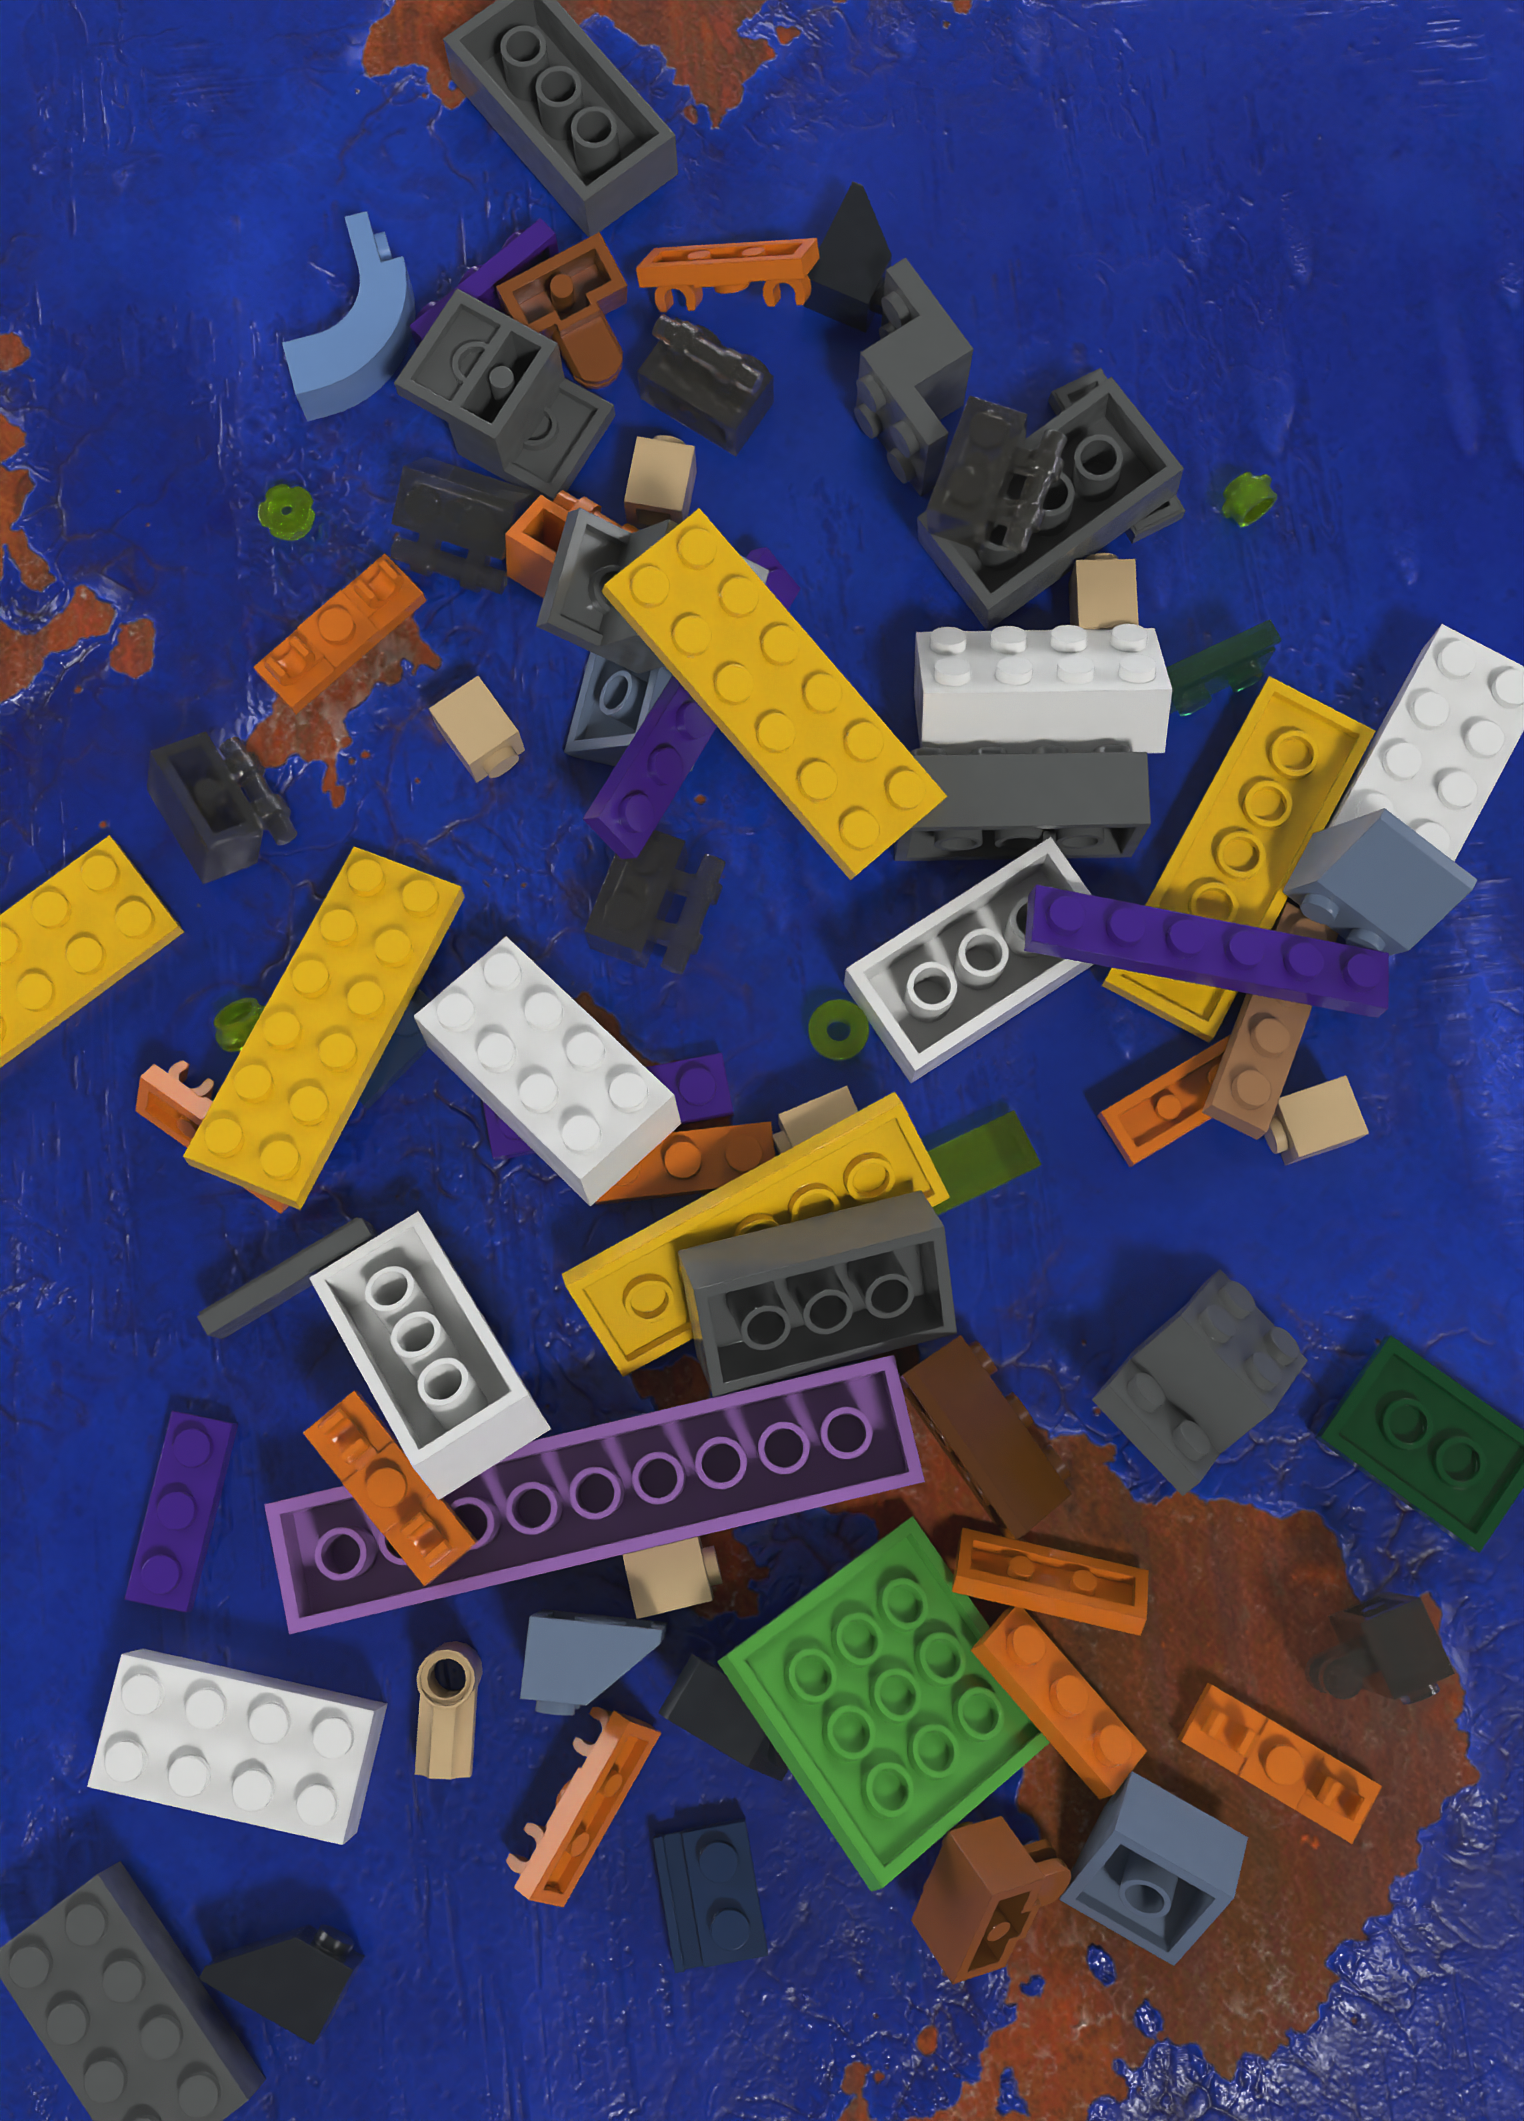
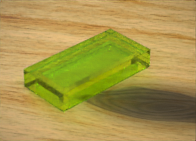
[927,1110,1042,1216]

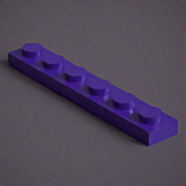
[583,547,801,859]
[1024,885,1389,1018]

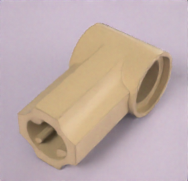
[415,1641,483,1780]

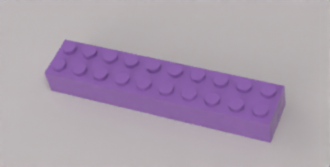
[264,1355,925,1634]

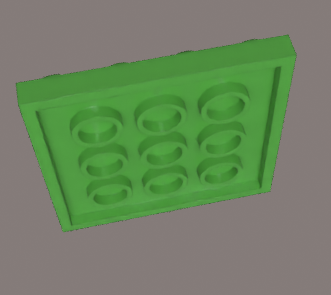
[717,1516,1050,1892]

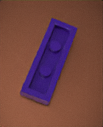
[409,218,559,348]
[125,1411,238,1613]

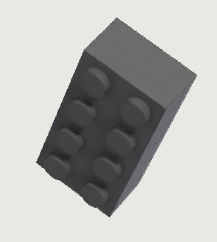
[443,0,678,237]
[917,377,1184,631]
[894,744,1151,861]
[678,1190,957,1397]
[0,1861,266,2121]

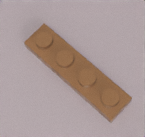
[1202,902,1338,1140]

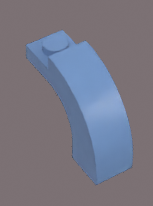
[282,211,416,422]

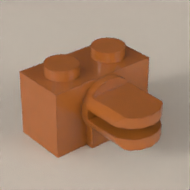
[496,232,628,389]
[911,1816,1072,1985]

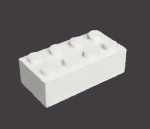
[914,624,1172,755]
[1325,624,1524,861]
[844,837,1094,1083]
[414,936,681,1207]
[309,1211,551,1500]
[87,1649,388,1845]

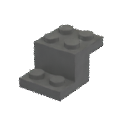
[854,258,973,497]
[394,289,616,502]
[536,508,769,674]
[1092,1269,1308,1496]

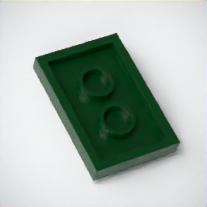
[1315,1335,1524,1553]

